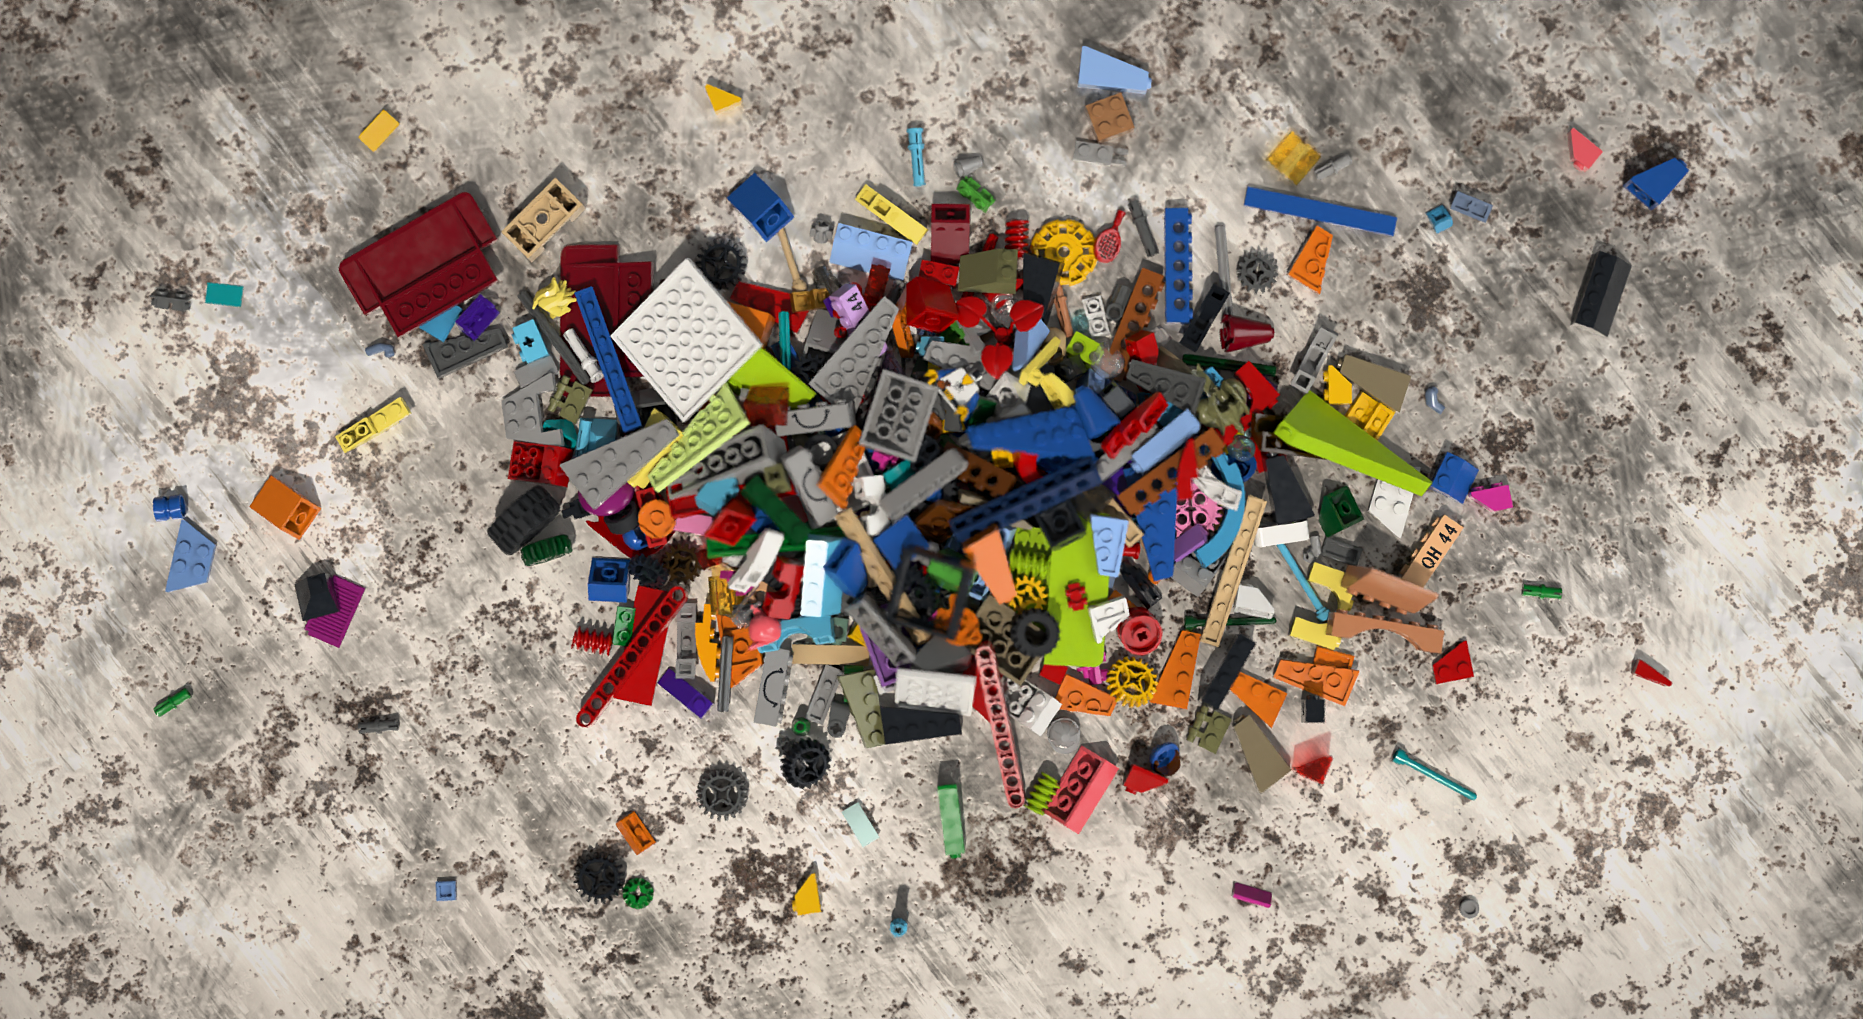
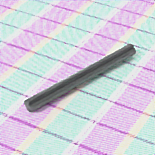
[518,290,590,385]

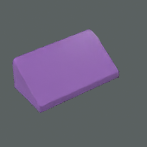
[1174,523,1208,562]

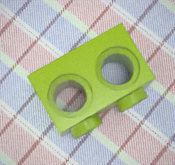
[1066,331,1110,371]

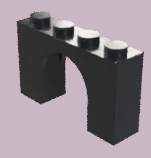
[1089,380,1137,459]
[1198,633,1256,710]

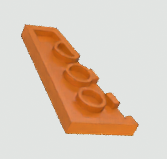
[817,425,865,510]
[1149,630,1201,709]
[1273,659,1360,706]

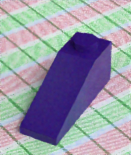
[658,668,715,719]

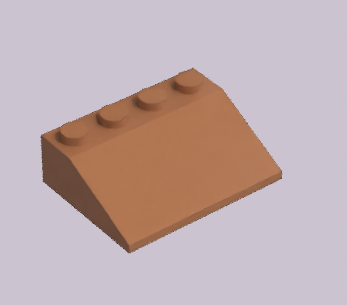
[1340,565,1439,615]

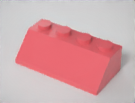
[1042,746,1119,834]

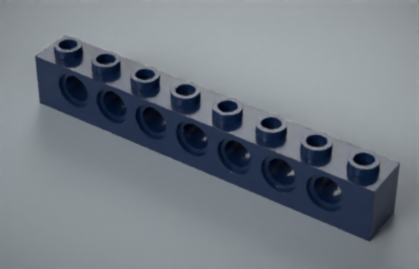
[949,455,1103,548]

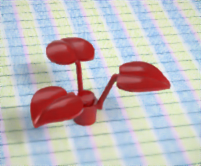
[955,297,1044,380]

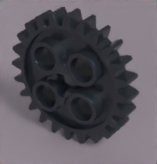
[884,564,941,620]

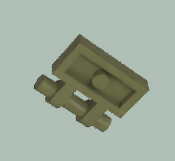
[548,375,594,424]
[1186,705,1232,754]

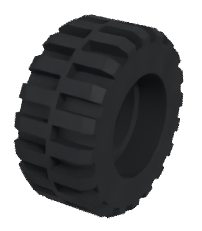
[487,485,560,556]

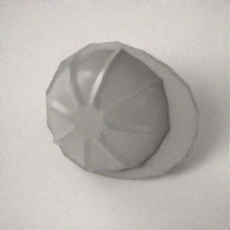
[1047,717,1080,754]

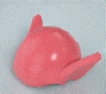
[748,604,781,650]

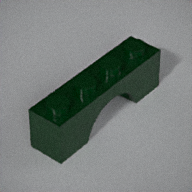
[740,476,811,548]

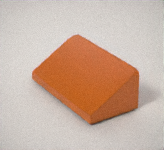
[615,811,656,855]

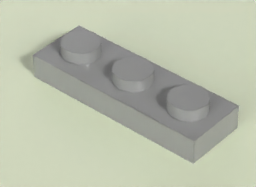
[805,664,844,725]

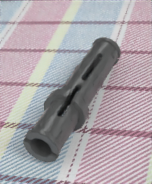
[1127,200,1159,258]

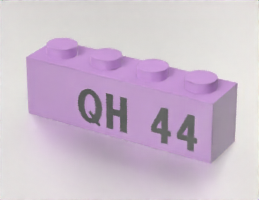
[829,284,889,356]

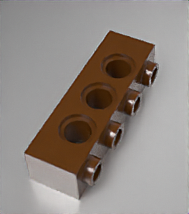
[944,441,1018,499]

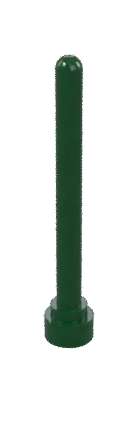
[1184,615,1277,631]

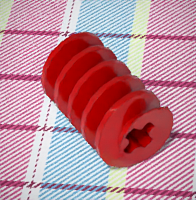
[1004,219,1029,260]
[571,626,613,657]

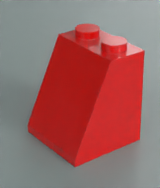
[906,276,959,334]

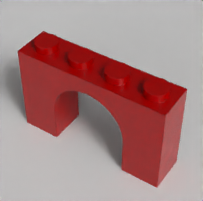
[1199,361,1280,447]

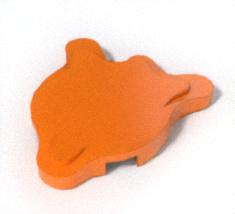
[932,593,982,646]

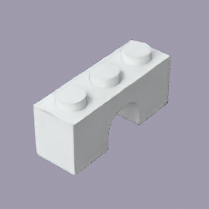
[853,475,890,536]

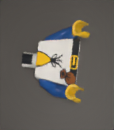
[924,368,983,421]

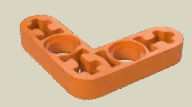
[892,288,915,358]

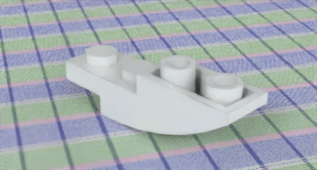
[728,529,784,593]

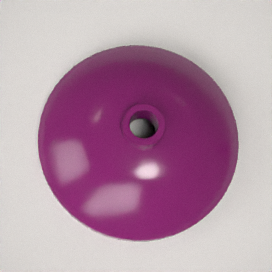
[578,482,635,516]

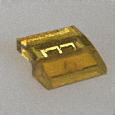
[1266,131,1321,186]
[708,576,749,615]

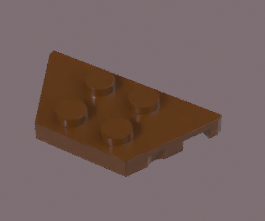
[912,500,977,545]

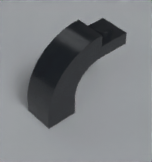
[1179,283,1230,353]

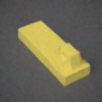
[1018,336,1061,386]

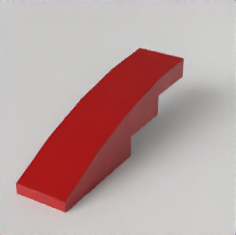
[1100,392,1169,459]

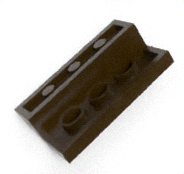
[1251,413,1327,460]

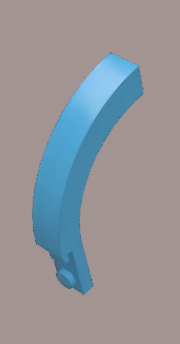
[1193,445,1245,568]

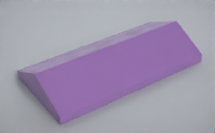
[859,603,911,688]

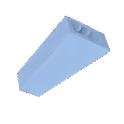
[1078,46,1152,94]
[1131,409,1200,477]

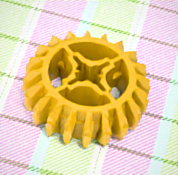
[1106,656,1158,708]

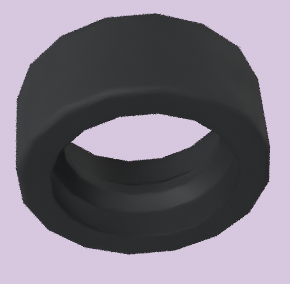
[803,434,839,472]
[603,500,640,535]

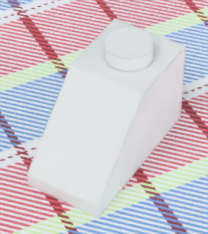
[1233,584,1274,619]

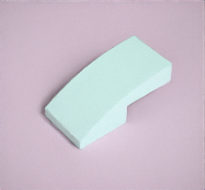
[842,802,880,848]

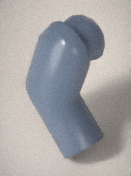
[1425,386,1445,414]

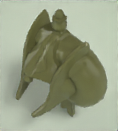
[1190,364,1250,436]

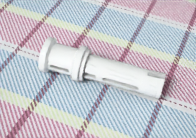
[563,329,604,383]

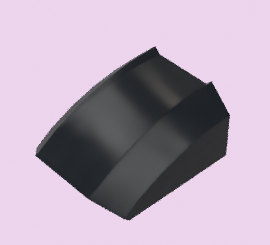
[1034,499,1087,552]

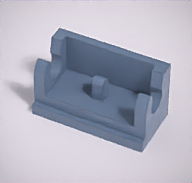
[1450,190,1493,223]

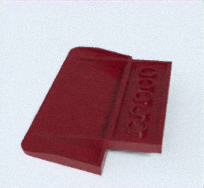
[339,192,499,338]
[560,245,654,397]

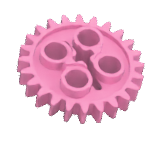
[1175,479,1224,537]

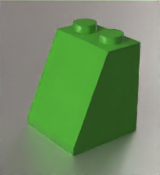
[927,548,978,594]

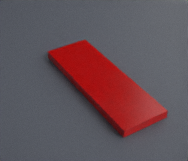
[615,585,676,706]

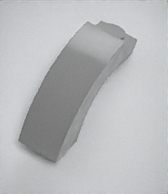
[1290,325,1339,393]

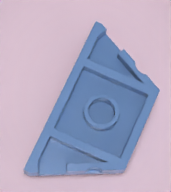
[165,519,216,592]

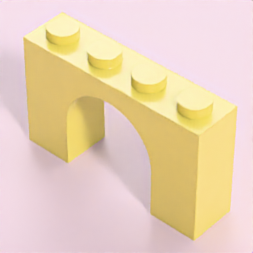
[1288,562,1354,650]

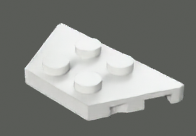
[1368,467,1421,538]

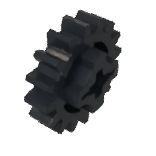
[791,354,825,392]
[627,554,669,589]

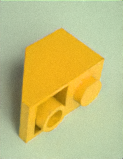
[1323,365,1352,405]

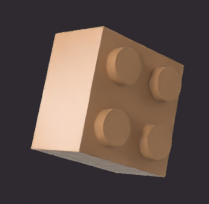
[1084,92,1135,144]

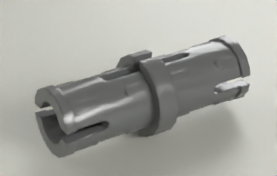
[358,719,399,734]

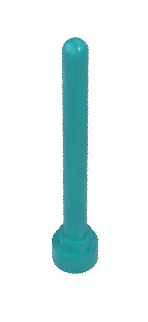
[1392,748,1477,800]

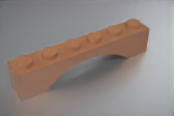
[1326,609,1444,654]

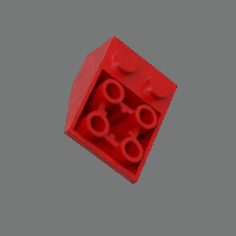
[508,441,573,488]

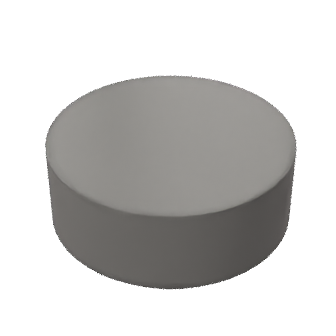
[1459,899,1480,919]

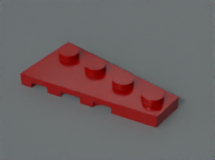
[730,281,809,334]

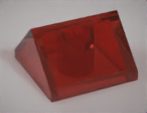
[743,387,789,426]
[1292,755,1333,785]

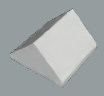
[986,372,1031,416]

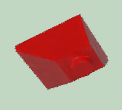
[703,499,757,546]
[1123,764,1169,795]

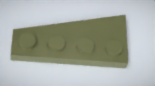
[836,669,885,748]

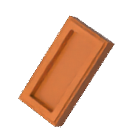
[1312,646,1354,669]

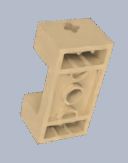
[501,178,586,262]

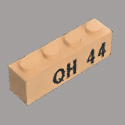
[1399,515,1464,588]

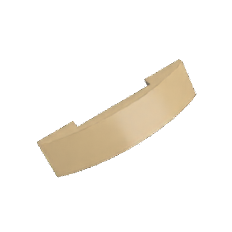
[792,644,869,666]

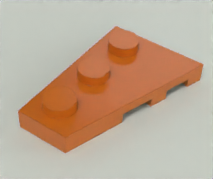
[1287,225,1333,295]
[1230,672,1287,728]
[1054,673,1117,716]

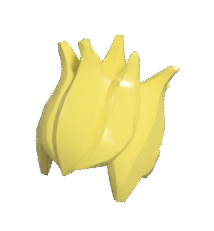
[532,277,577,319]

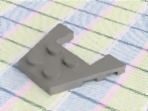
[956,298,1016,356]
[501,373,565,447]

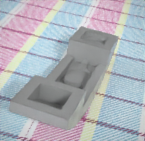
[675,603,697,679]

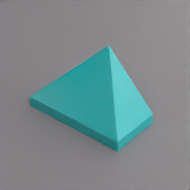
[543,419,578,452]

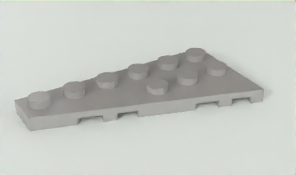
[808,296,899,414]
[560,420,680,510]

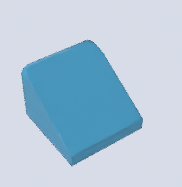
[1426,204,1453,233]

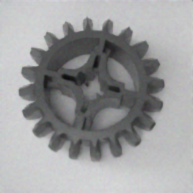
[696,769,748,821]

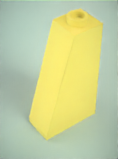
[627,408,683,489]

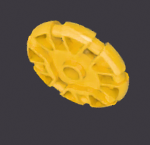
[1030,218,1097,286]

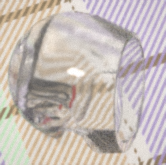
[990,294,1019,330]
[1091,341,1124,379]

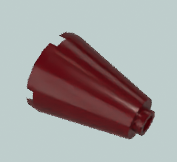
[1219,314,1275,352]

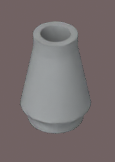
[953,156,983,178]

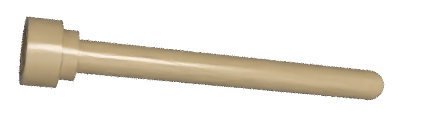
[778,227,808,292]

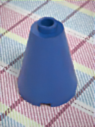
[1073,385,1120,441]

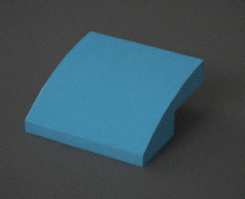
[419,306,463,342]

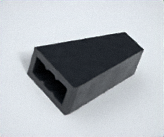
[1023,253,1065,326]
[1261,452,1315,525]

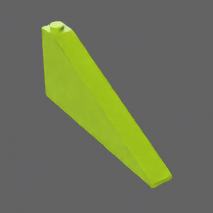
[1274,390,1433,496]

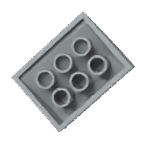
[858,370,939,462]
[845,592,917,667]

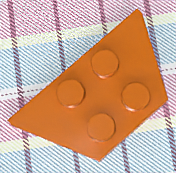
[716,615,764,688]

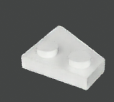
[1087,596,1129,643]

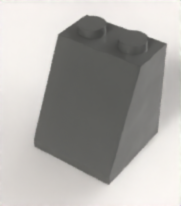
[910,636,971,675]

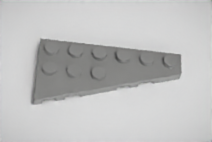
[922,341,1050,392]

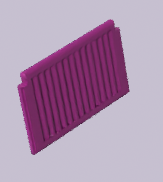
[304,575,366,648]

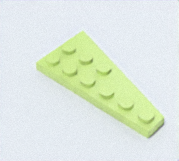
[648,383,749,493]

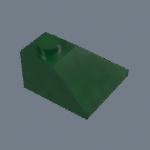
[1318,485,1364,538]

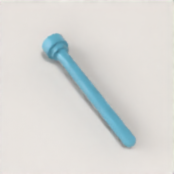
[1276,544,1331,623]

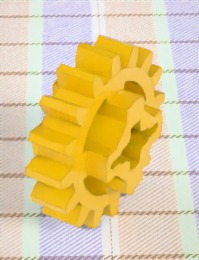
[1007,575,1048,614]

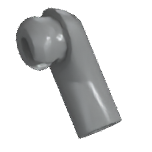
[1303,536,1321,563]

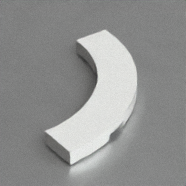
[1192,424,1242,511]

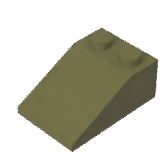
[958,249,1018,294]

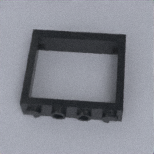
[887,543,977,641]

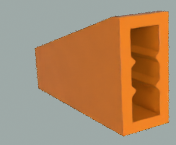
[962,523,1016,604]

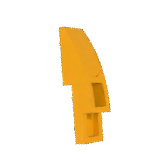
[695,604,721,682]

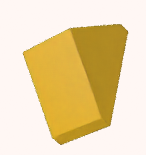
[705,84,743,115]

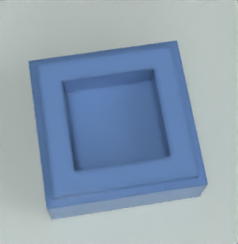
[436,881,457,901]

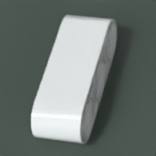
[1254,519,1309,547]

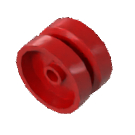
[1116,607,1163,655]

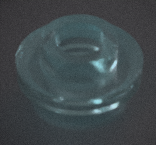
[1072,314,1089,333]

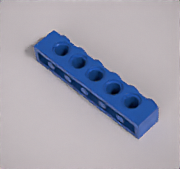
[1164,208,1193,325]

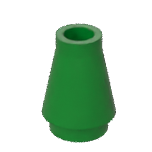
[791,717,811,736]

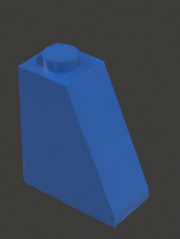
[822,537,868,599]

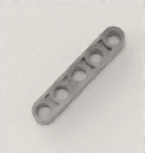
[879,449,968,520]

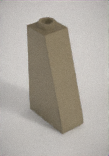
[1336,354,1411,414]
[1232,714,1291,794]

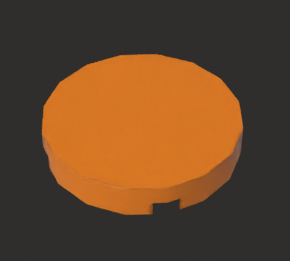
[638,500,677,538]

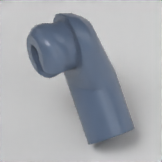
[365,343,395,358]

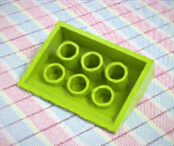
[726,347,816,426]

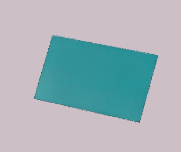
[205,282,243,307]

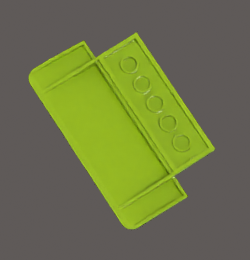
[1010,511,1111,667]

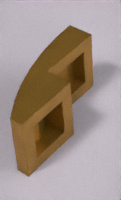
[790,288,831,313]

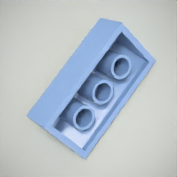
[829,223,913,282]

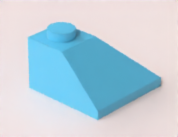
[579,418,618,453]

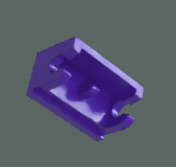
[455,294,500,341]

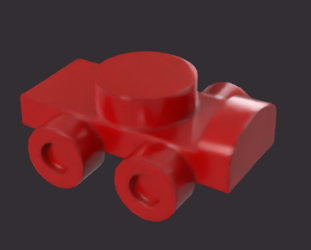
[1065,582,1088,611]

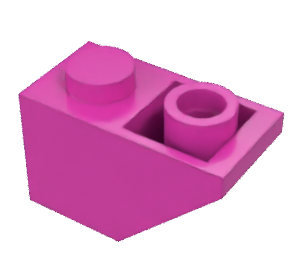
[1468,482,1513,512]

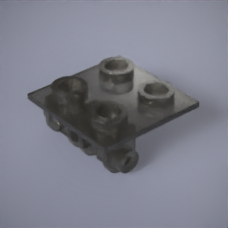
[1069,484,1116,524]

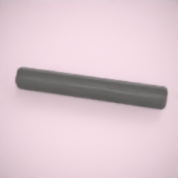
[717,636,733,712]

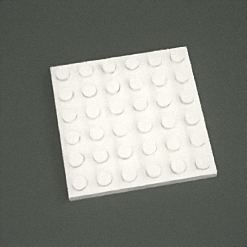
[611,258,763,422]

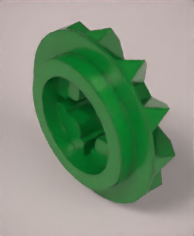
[622,878,654,909]

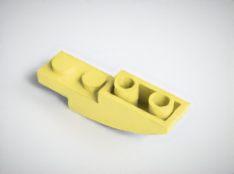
[855,184,928,245]
[335,397,412,453]

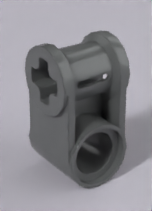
[827,700,850,738]

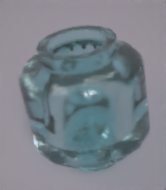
[1227,435,1256,461]

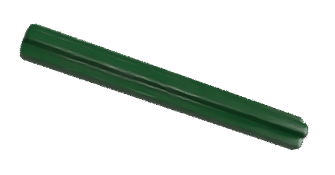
[1182,353,1276,377]

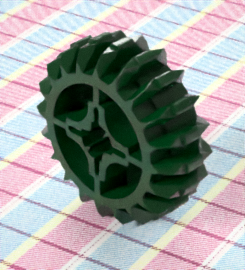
[520,534,573,566]

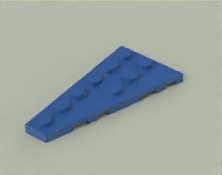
[966,406,1095,460]
[1123,467,1177,582]

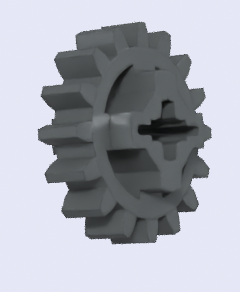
[1236,252,1279,294]

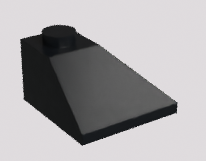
[294,573,340,621]

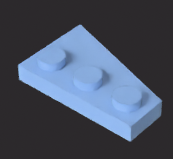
[1090,514,1129,577]

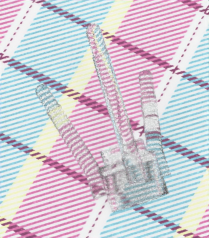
[730,584,761,629]

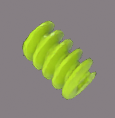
[1009,548,1051,578]
[1023,772,1061,815]

